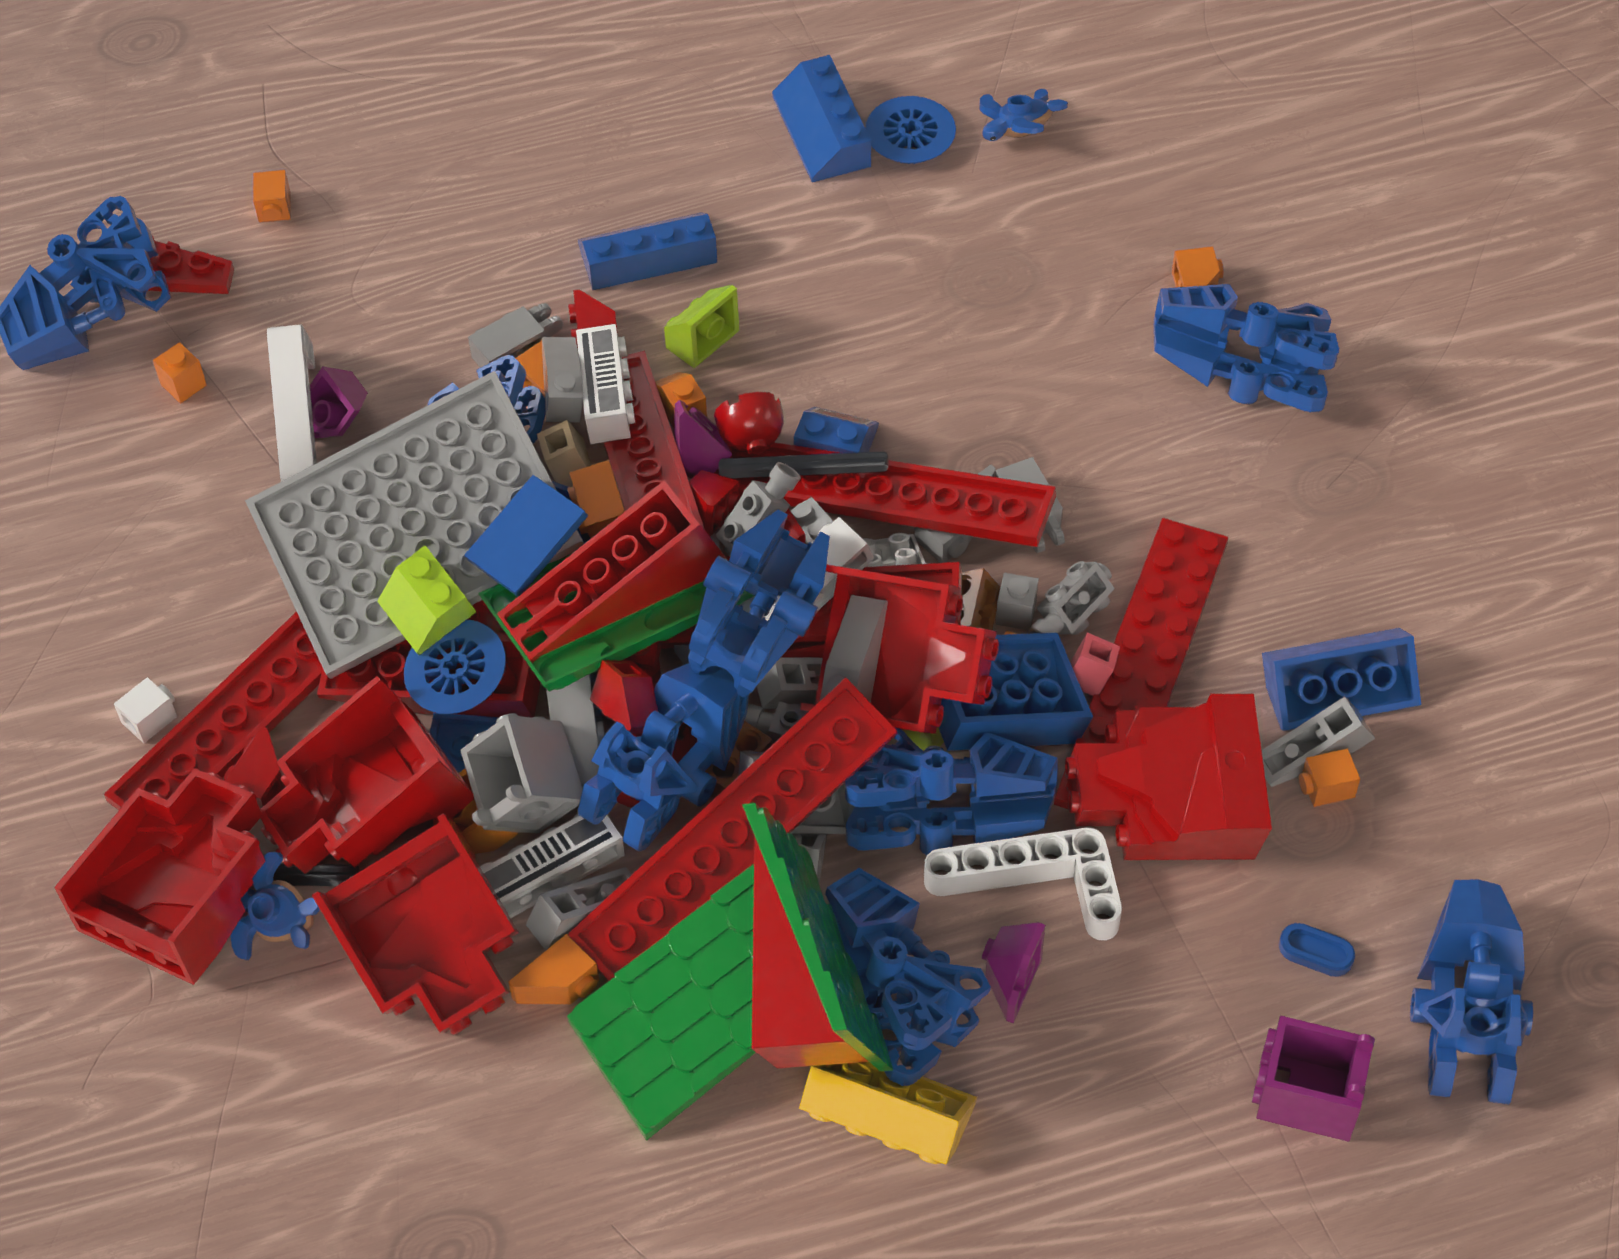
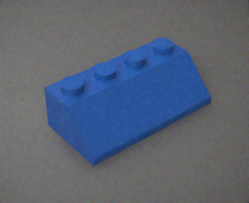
[772,55,871,182]
[578,212,718,291]
[1262,628,1421,731]

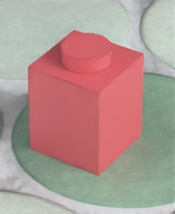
[1070,632,1120,696]

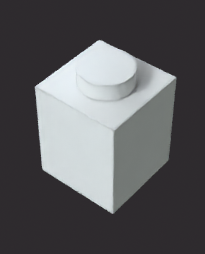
[114,677,177,743]

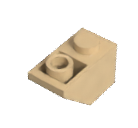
[537,420,591,487]

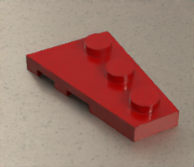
[148,236,234,294]

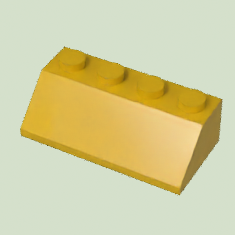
[799,1062,978,1165]

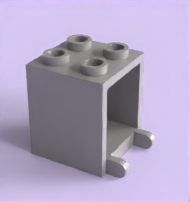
[460,713,583,833]

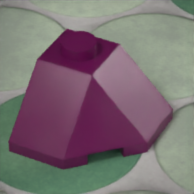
[310,366,368,439]
[675,400,732,478]
[982,922,1046,1024]

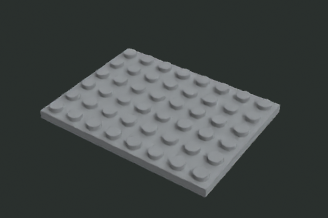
[245,371,584,679]

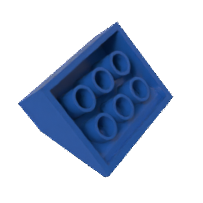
[938,633,1093,751]

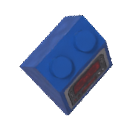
[793,407,879,453]

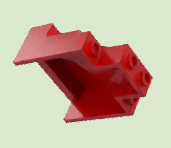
[800,564,999,734]
[260,676,475,874]
[1065,693,1272,860]
[54,768,265,985]
[312,813,519,1035]

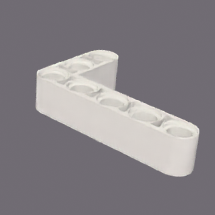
[267,324,317,482]
[924,828,1122,940]

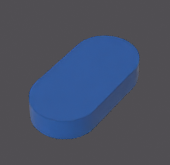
[1279,923,1355,977]

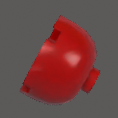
[714,392,784,455]

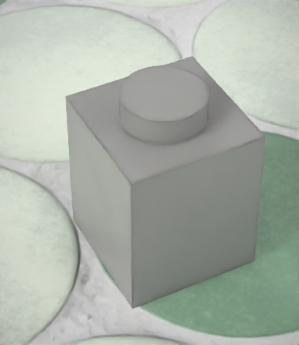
[996,573,1039,630]

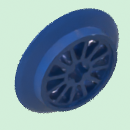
[865,96,956,164]
[404,620,506,714]

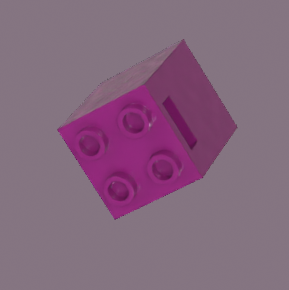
[1252,1015,1375,1142]

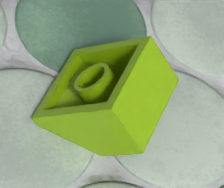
[664,285,740,368]
[377,545,476,655]

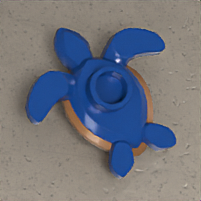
[979,89,1068,141]
[231,852,320,960]

